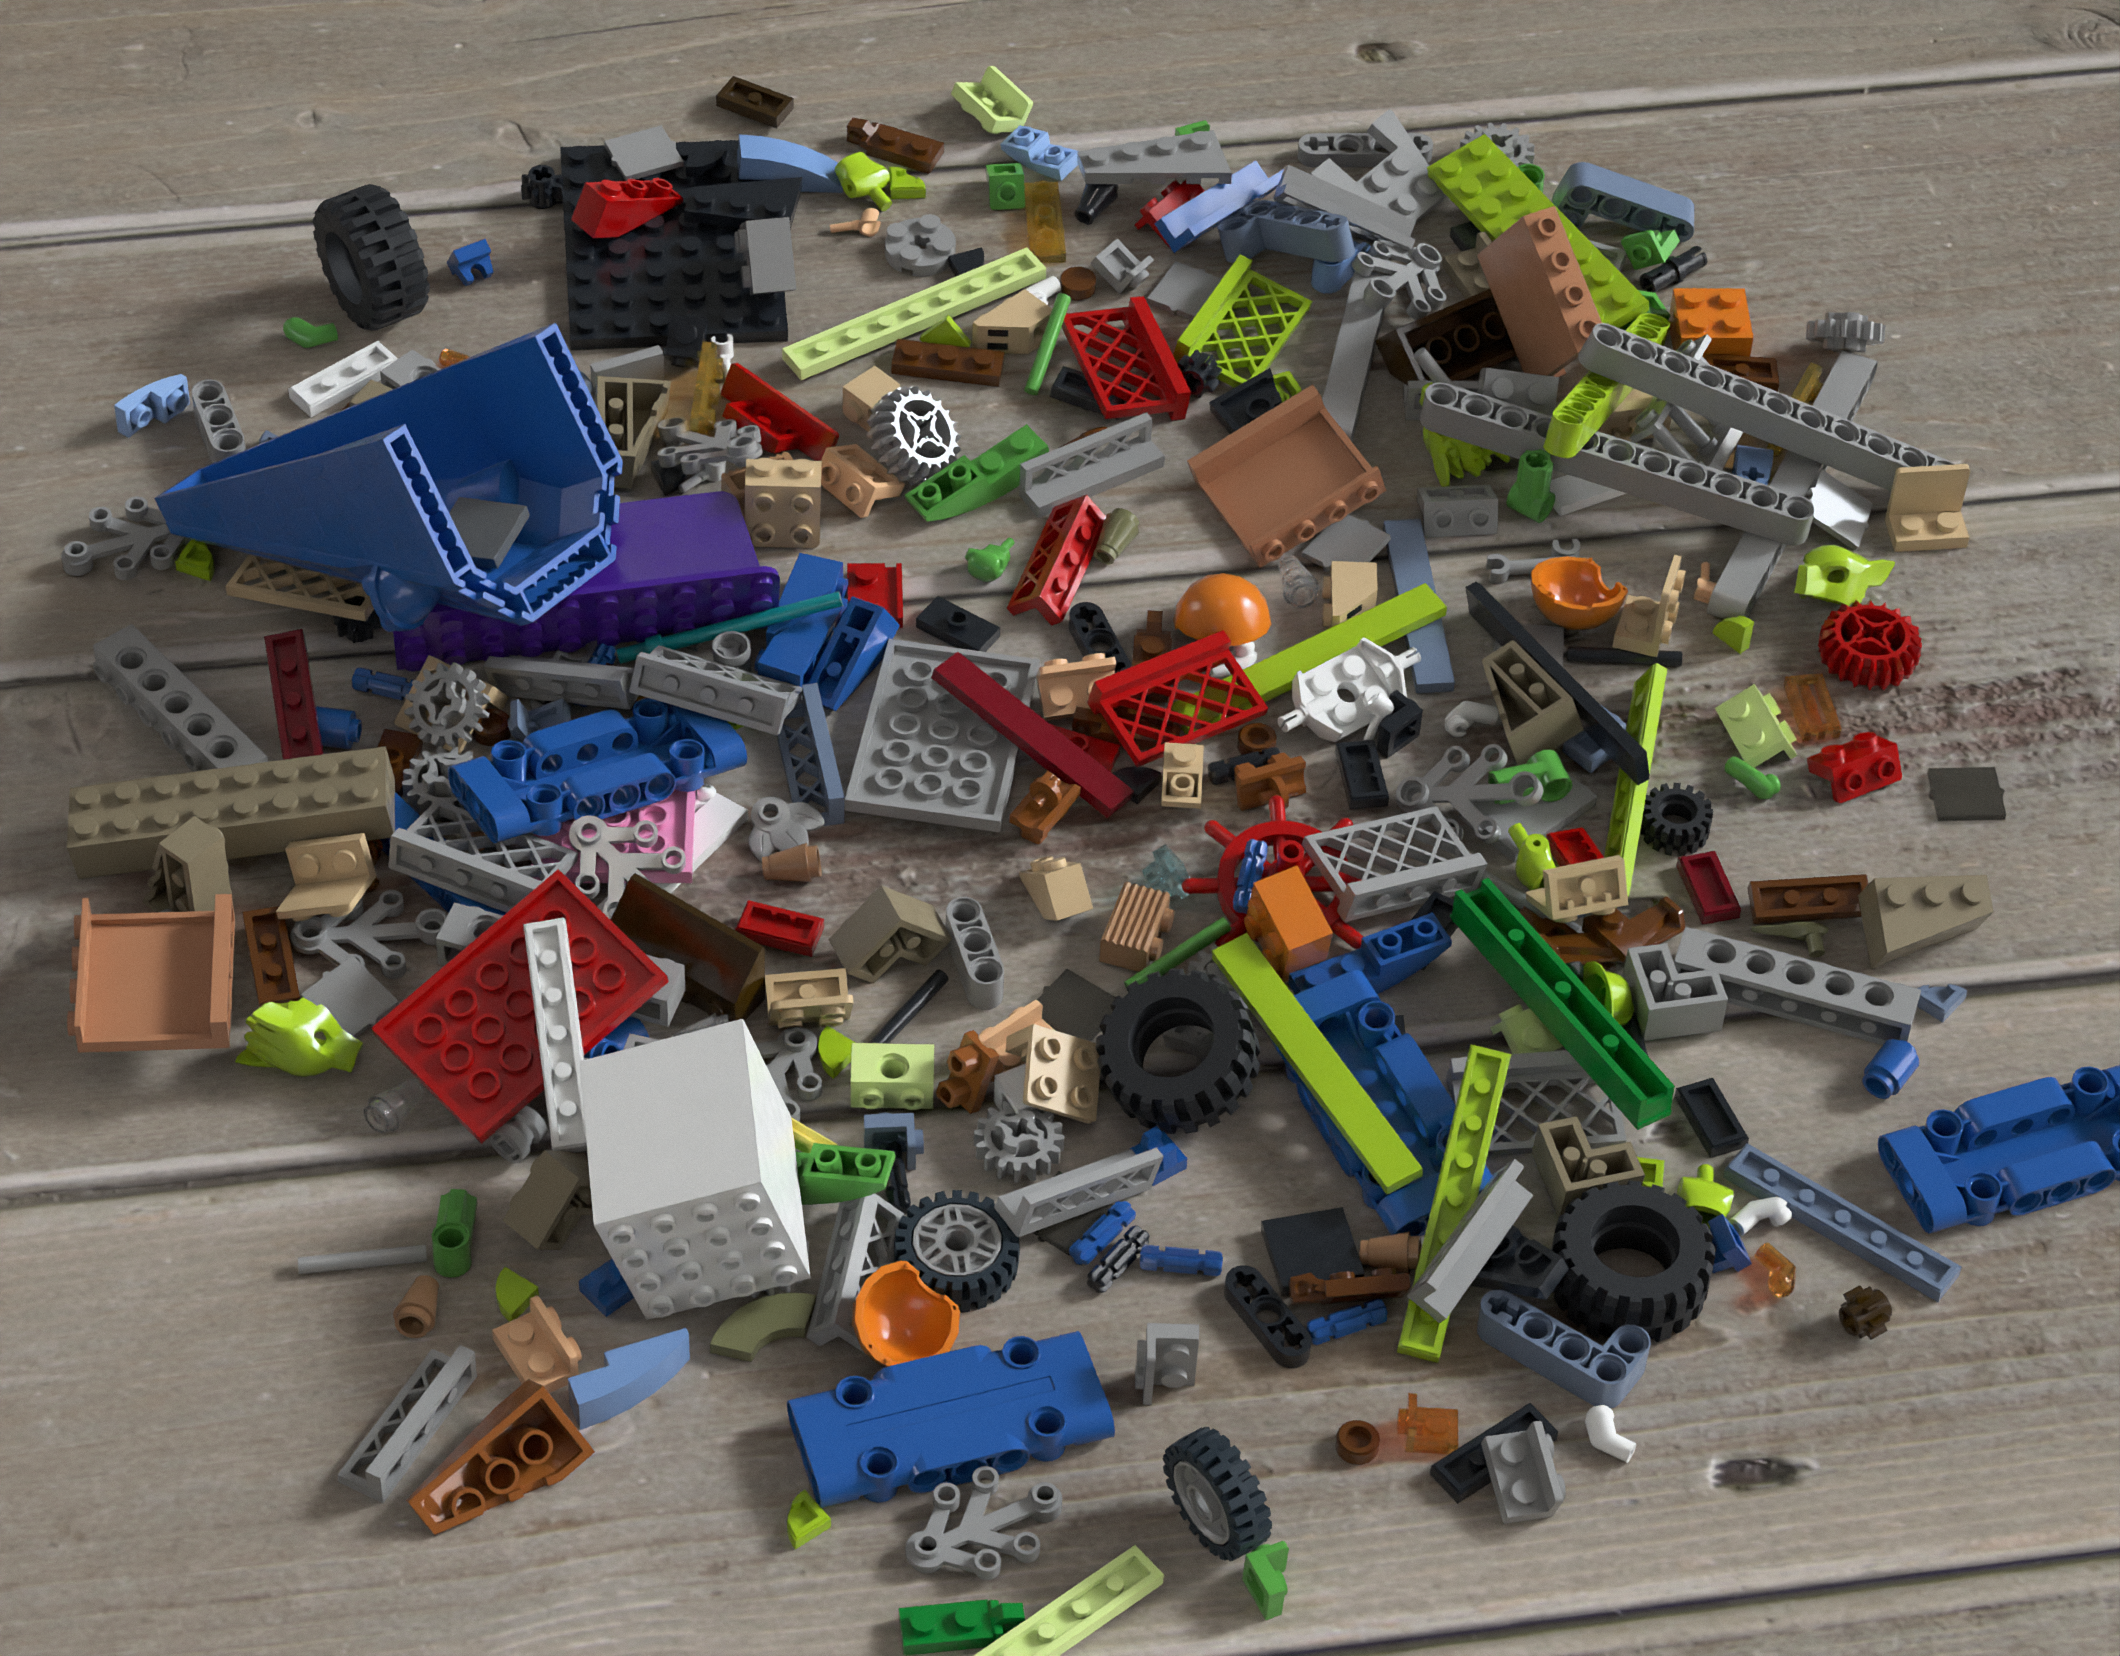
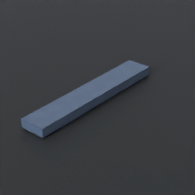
[1383,519,1455,693]
[1723,1143,1962,1302]

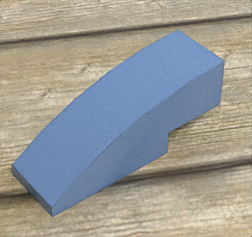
[737,134,843,193]
[568,1328,690,1430]

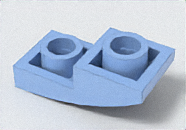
[1000,125,1078,181]
[114,374,190,438]

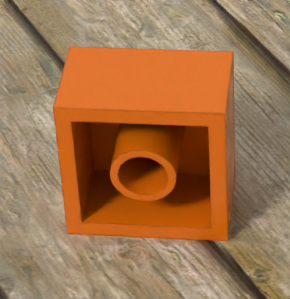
[1668,288,1754,358]
[1244,866,1333,983]

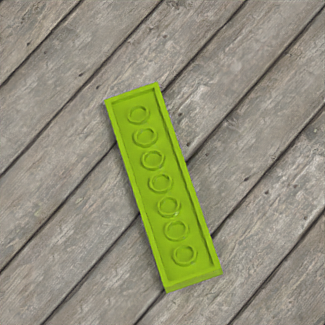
[1427,134,1649,328]

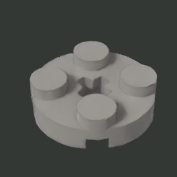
[885,214,956,277]

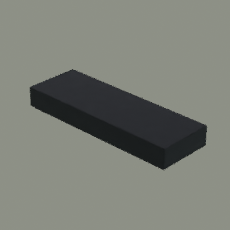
[1430,1403,1558,1504]

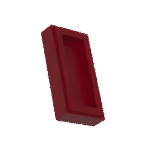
[1676,851,1741,925]

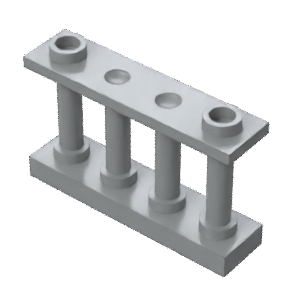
[1630,334,1743,471]

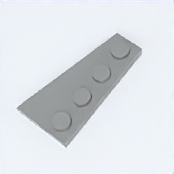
[1077,130,1232,184]

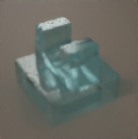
[1142,844,1190,899]

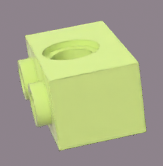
[851,1043,934,1110]

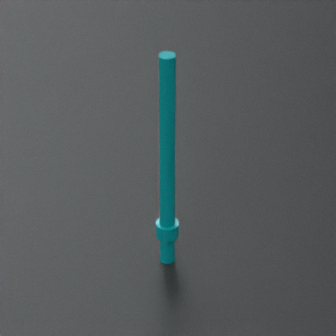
[617,591,843,664]

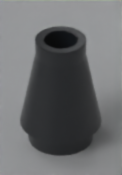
[1074,184,1119,225]

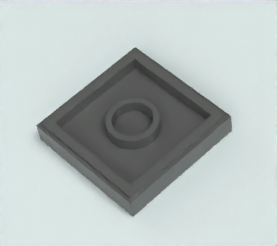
[449,497,530,569]

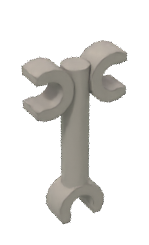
[1486,539,1581,584]

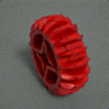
[1818,599,1922,691]

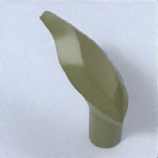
[1751,922,1829,958]

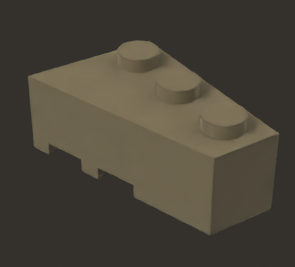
[594,376,671,488]
[1481,640,1584,765]
[142,816,232,912]
[1858,875,1994,970]

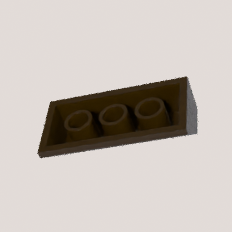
[1375,289,1517,396]
[610,873,765,1023]

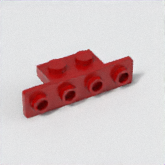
[721,363,839,461]

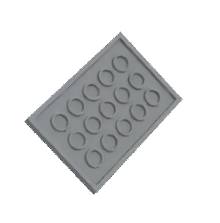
[845,639,1040,832]

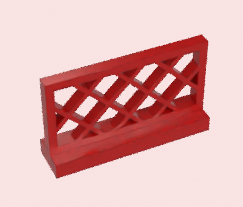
[1062,296,1191,421]
[1087,630,1269,767]

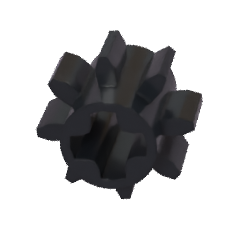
[521,165,563,209]
[1177,350,1222,398]
[333,596,382,643]

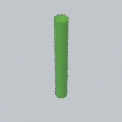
[1024,293,1071,395]
[1124,917,1231,987]

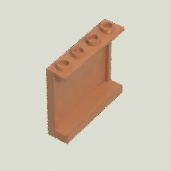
[1477,206,1602,378]
[1187,384,1387,568]
[67,894,235,1053]

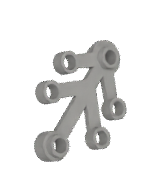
[1352,241,1446,320]
[657,416,763,474]
[61,496,191,580]
[1396,744,1543,844]
[569,816,686,919]
[290,890,447,979]
[756,1027,822,1122]
[905,1466,1062,1580]

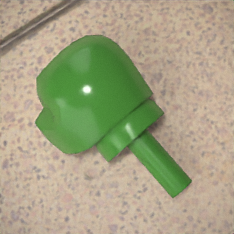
[965,538,1015,582]

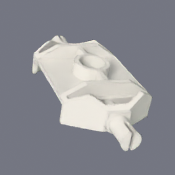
[1278,638,1421,742]

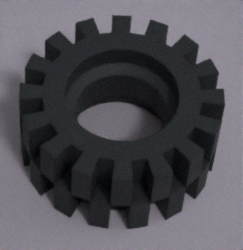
[1640,783,1713,856]

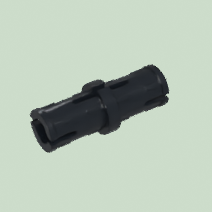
[1640,246,1707,293]

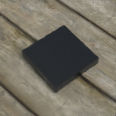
[1261,1207,1365,1296]

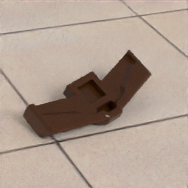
[1538,896,1685,966]

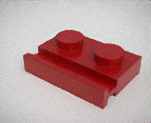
[847,563,903,628]

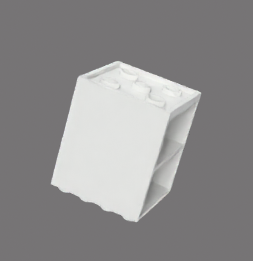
[580,1019,810,1320]

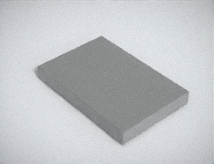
[1458,772,1597,862]

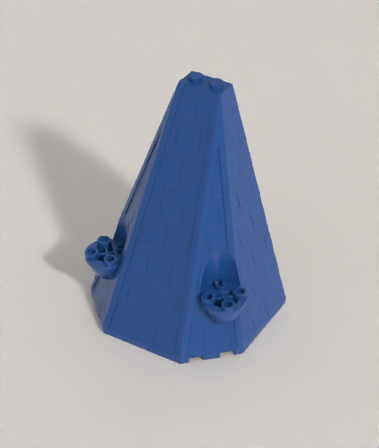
[154,323,623,632]

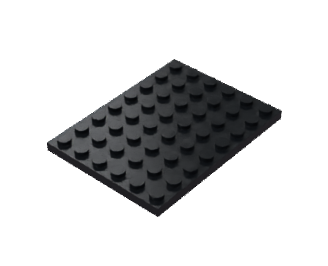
[560,140,788,350]

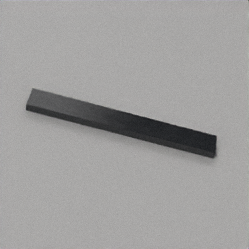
[1465,581,1650,785]

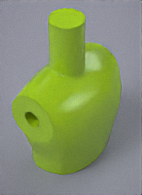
[834,152,892,211]
[1508,823,1556,891]
[1676,1164,1733,1229]

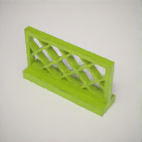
[1173,254,1313,388]

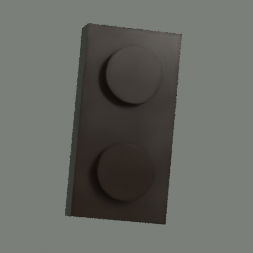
[716,76,794,129]

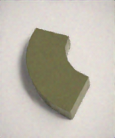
[710,1293,816,1362]

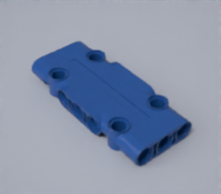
[448,698,747,843]
[1261,970,1492,1236]
[1877,1065,2120,1234]
[787,1331,1115,1508]

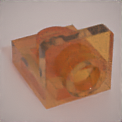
[1397,1393,1458,1455]

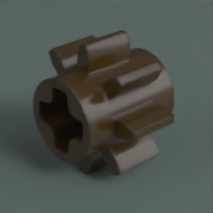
[1839,1285,1892,1340]

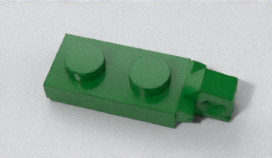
[898,1599,1025,1656]

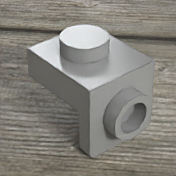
[1090,238,1154,294]

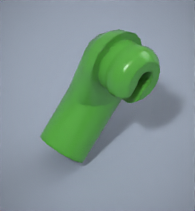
[283,317,338,348]
[1725,756,1781,799]

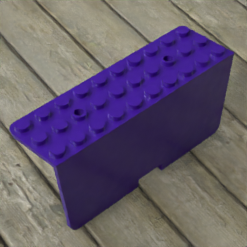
[393,491,780,672]

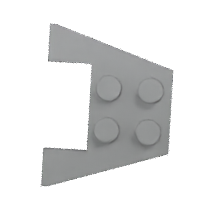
[1310,109,1446,224]

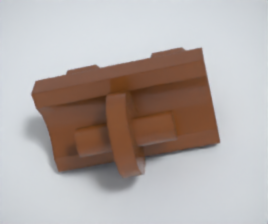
[1234,752,1306,811]
[1009,771,1081,844]
[936,1030,1004,1114]

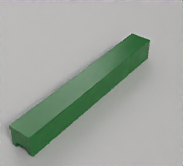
[1450,878,1675,1130]

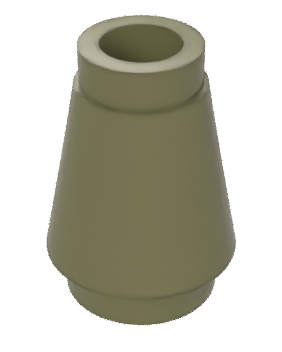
[1093,508,1139,565]

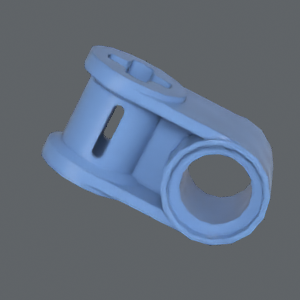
[1311,241,1371,294]
[1732,445,1774,485]

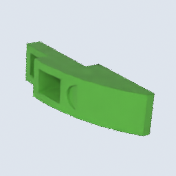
[905,424,1049,522]
[796,1143,895,1205]

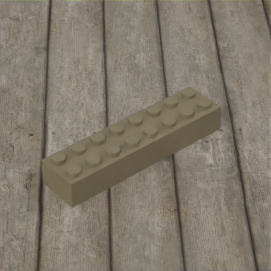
[67,746,395,879]

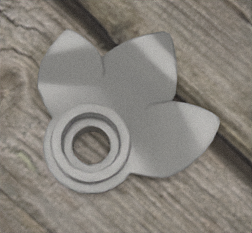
[749,796,825,862]

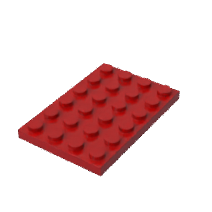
[371,869,669,1144]

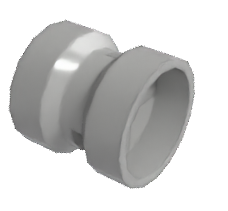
[712,631,751,672]
[489,1106,548,1163]

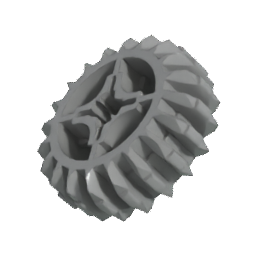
[867,386,961,486]

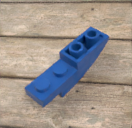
[1288,913,1452,995]

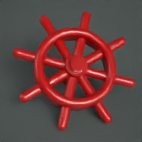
[1181,795,1364,949]

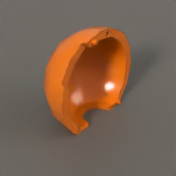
[1531,556,1628,630]
[1173,573,1271,646]
[852,1260,960,1368]

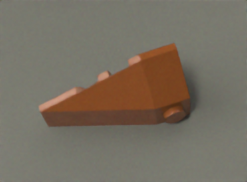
[406,1379,595,1535]

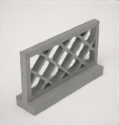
[629,645,802,736]
[388,799,578,913]
[1302,806,1488,922]
[1446,1050,1627,1156]

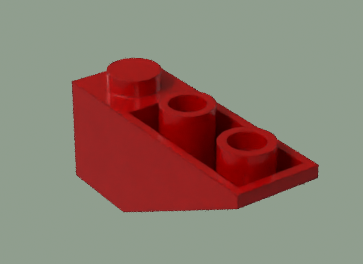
[571,178,684,238]

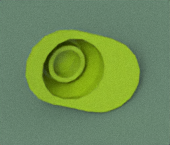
[1583,961,1634,1025]

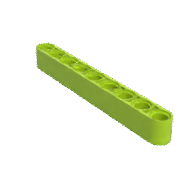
[1543,313,1670,458]

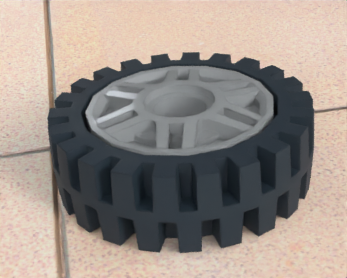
[894,1190,1020,1313]
[1163,1427,1272,1561]

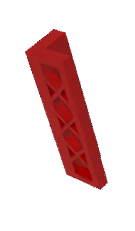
[1007,494,1105,626]

